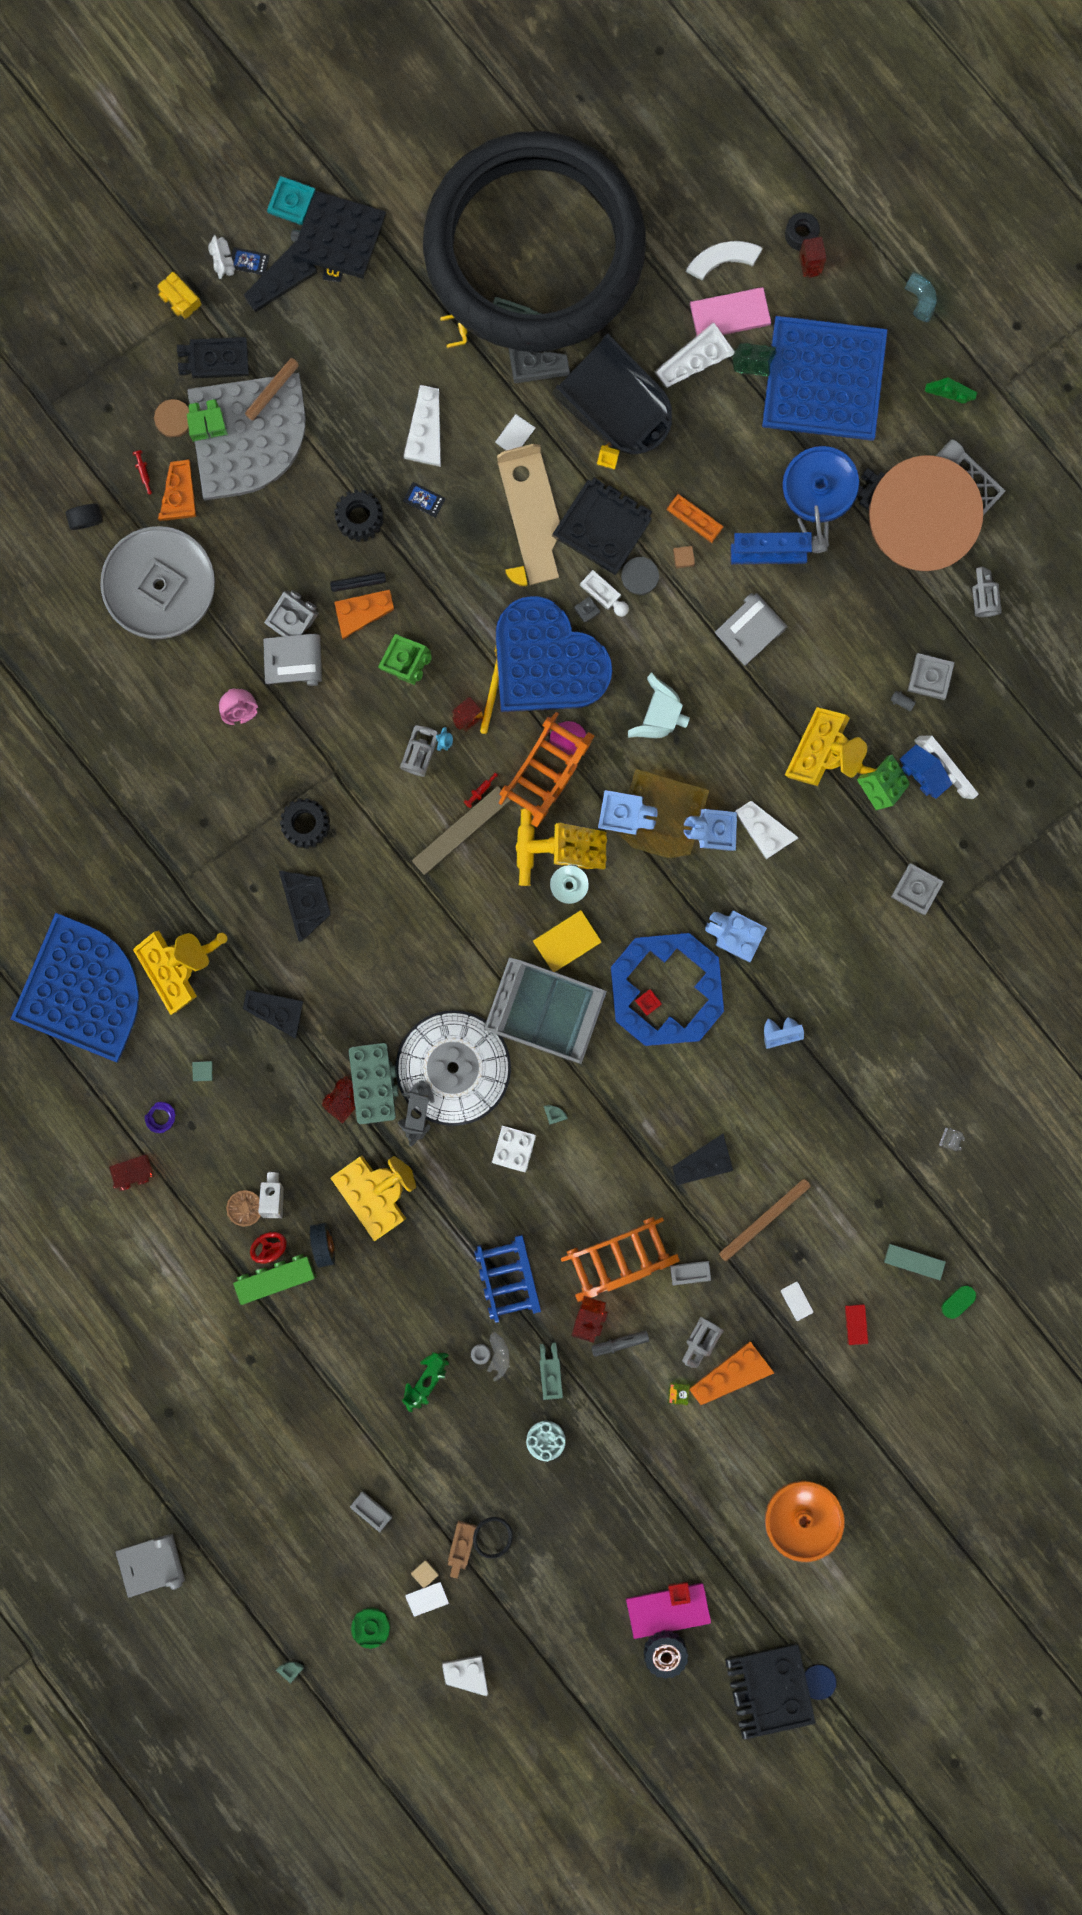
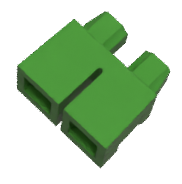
[187,399,228,442]

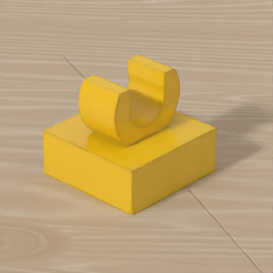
[597,445,620,469]

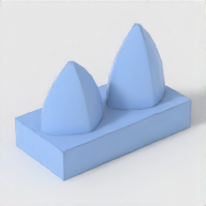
[764,1017,804,1049]

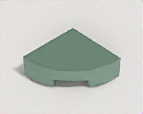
[544,1105,568,1124]
[276,1662,304,1683]

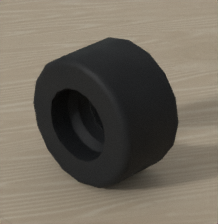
[785,212,820,251]
[65,503,103,530]

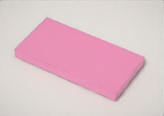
[690,287,771,335]

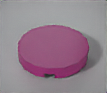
[550,721,586,755]

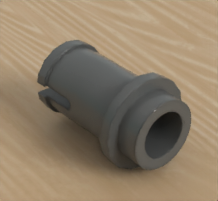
[890,691,916,712]

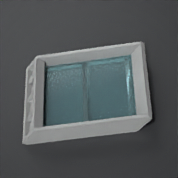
[484,958,607,1064]

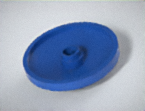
[783,446,859,523]

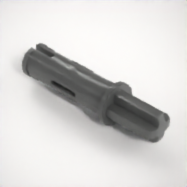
[591,1330,649,1357]

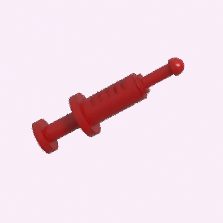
[133,450,152,495]
[464,773,498,808]

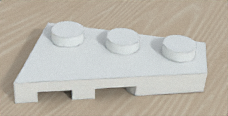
[735,801,798,859]

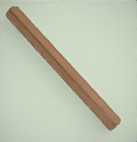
[719,1179,811,1261]

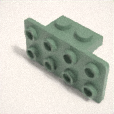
[349,1043,399,1124]

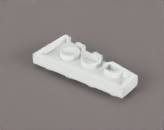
[654,323,736,387]
[404,385,441,467]
[914,736,978,799]

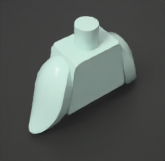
[628,672,690,738]

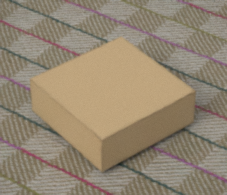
[411,1559,439,1588]

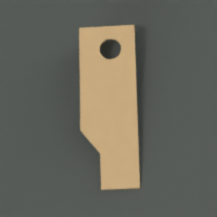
[497,444,560,585]

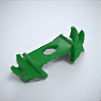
[402,1352,449,1412]

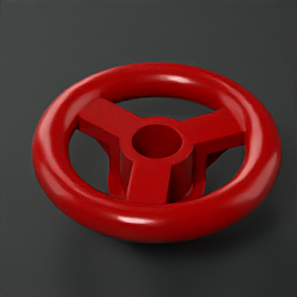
[250,1232,287,1264]

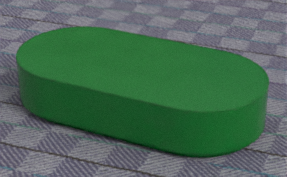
[941,1285,976,1319]

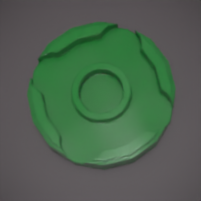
[351,1607,391,1649]

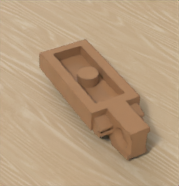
[448,1521,477,1579]

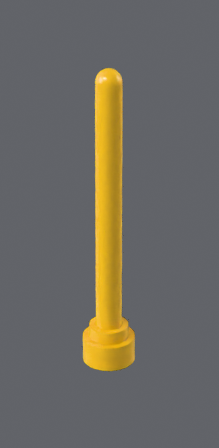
[480,646,499,734]

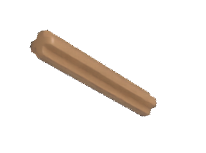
[245,358,299,420]

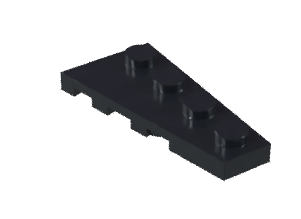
[244,240,317,312]

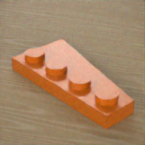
[689,1341,774,1405]

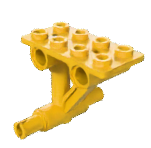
[516,809,607,886]

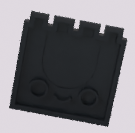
[552,476,653,576]

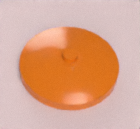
[765,1481,844,1562]

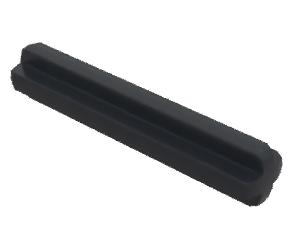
[330,572,386,592]

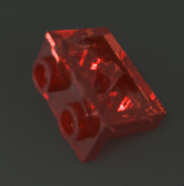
[321,1076,355,1124]
[109,1154,154,1191]

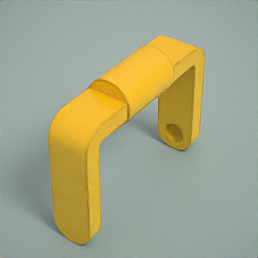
[440,315,468,348]

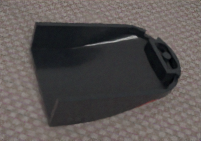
[551,333,672,454]

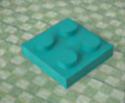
[267,176,315,225]

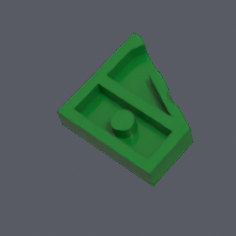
[925,377,977,403]

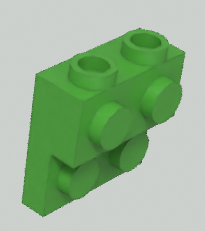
[378,634,431,685]

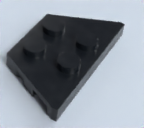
[279,871,331,942]

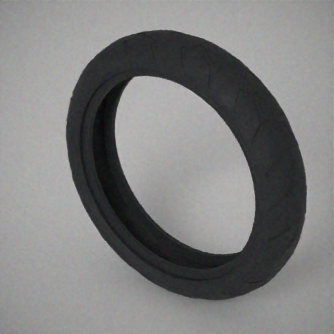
[423,131,646,352]

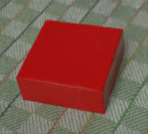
[635,989,662,1016]
[668,1582,691,1606]

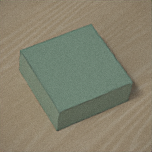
[192,1061,213,1081]

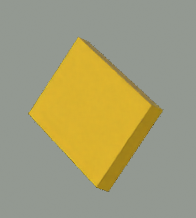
[533,910,602,972]

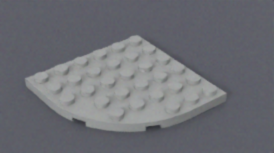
[188,373,306,501]

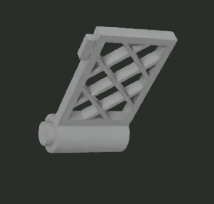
[936,440,1005,515]

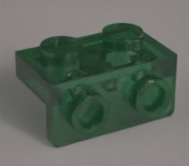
[733,343,776,376]

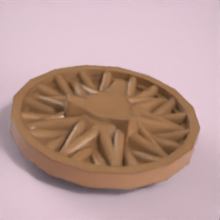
[226,1190,261,1227]

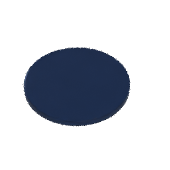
[805,1665,836,1700]

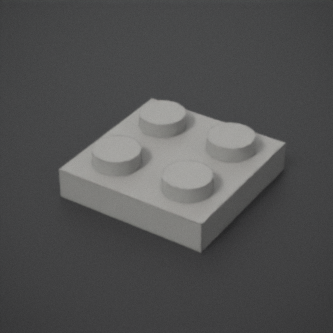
[908,653,954,700]
[891,863,944,915]

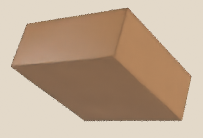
[673,546,695,569]

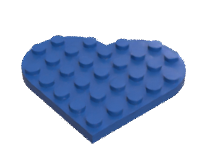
[496,596,612,712]

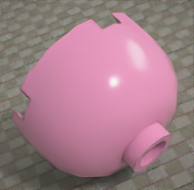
[219,689,258,725]

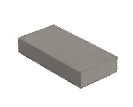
[670,1261,711,1285]
[350,1491,393,1532]

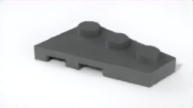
[509,348,570,383]

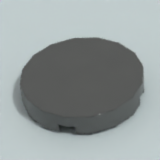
[622,557,659,595]

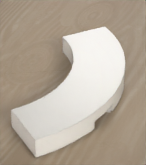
[686,241,762,281]

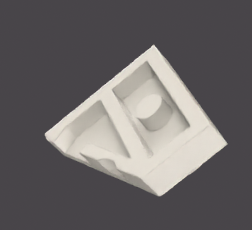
[442,1655,488,1696]

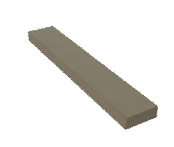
[412,786,510,876]

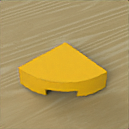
[505,566,527,586]

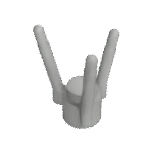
[798,505,829,553]

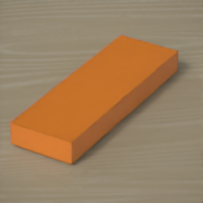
[667,494,724,543]

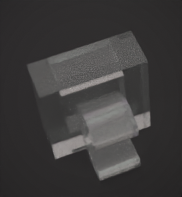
[939,1128,965,1152]

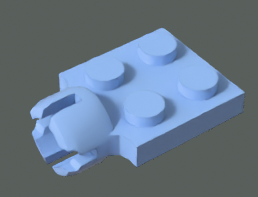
[598,790,657,835]
[684,809,737,851]
[705,911,767,962]

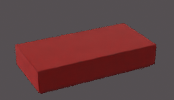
[845,1304,868,1345]

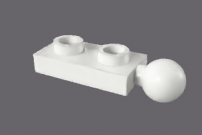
[580,570,629,617]

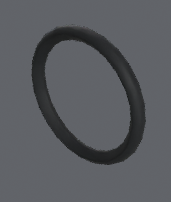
[473,1517,513,1559]

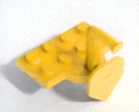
[785,707,876,786]
[133,930,228,1015]
[331,1156,416,1241]

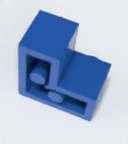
[899,744,952,799]

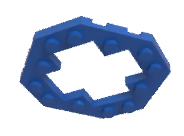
[611,933,724,1046]

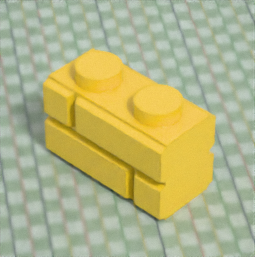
[157,272,201,319]

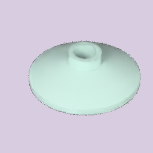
[550,865,589,904]

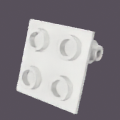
[492,1126,536,1173]

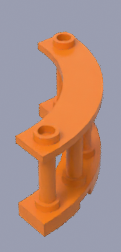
[499,712,595,827]
[561,1217,680,1302]

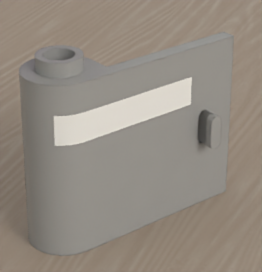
[264,634,322,686]

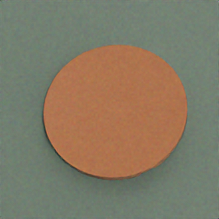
[869,455,983,571]

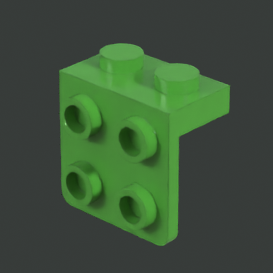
[857,755,909,810]

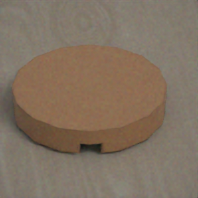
[154,399,189,438]

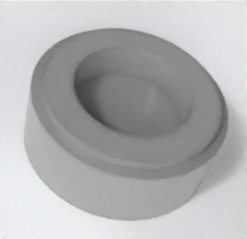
[471,1344,490,1364]

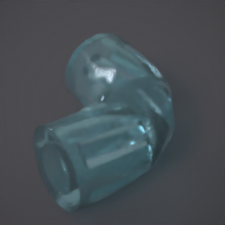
[905,271,937,322]

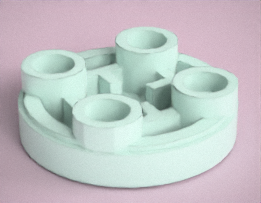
[526,1421,565,1462]

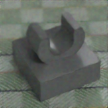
[574,596,600,624]

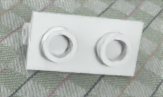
[209,235,235,279]

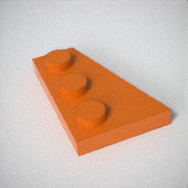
[158,460,196,521]
[334,590,394,640]

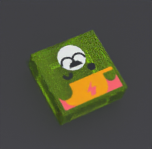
[668,1383,689,1405]

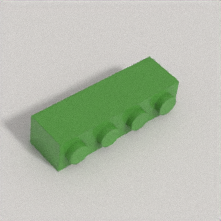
[233,1254,317,1305]

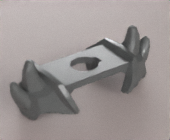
[397,1080,435,1147]

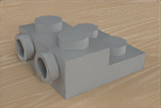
[264,590,319,637]

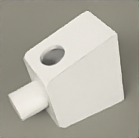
[259,1172,283,1218]

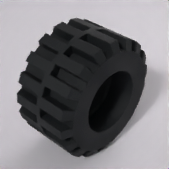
[334,489,384,542]
[280,798,330,849]

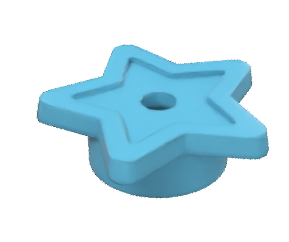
[436,727,453,751]

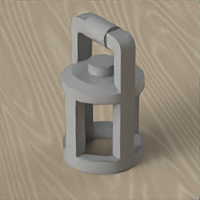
[972,567,1002,617]
[400,725,438,777]
[682,1317,724,1368]

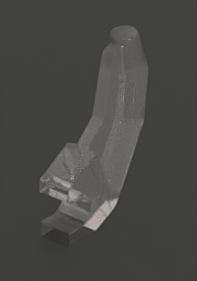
[487,1332,509,1381]

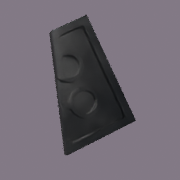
[243,990,304,1039]
[672,1133,733,1185]

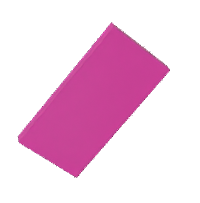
[626,1583,711,1639]

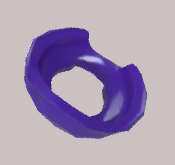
[145,1102,175,1133]

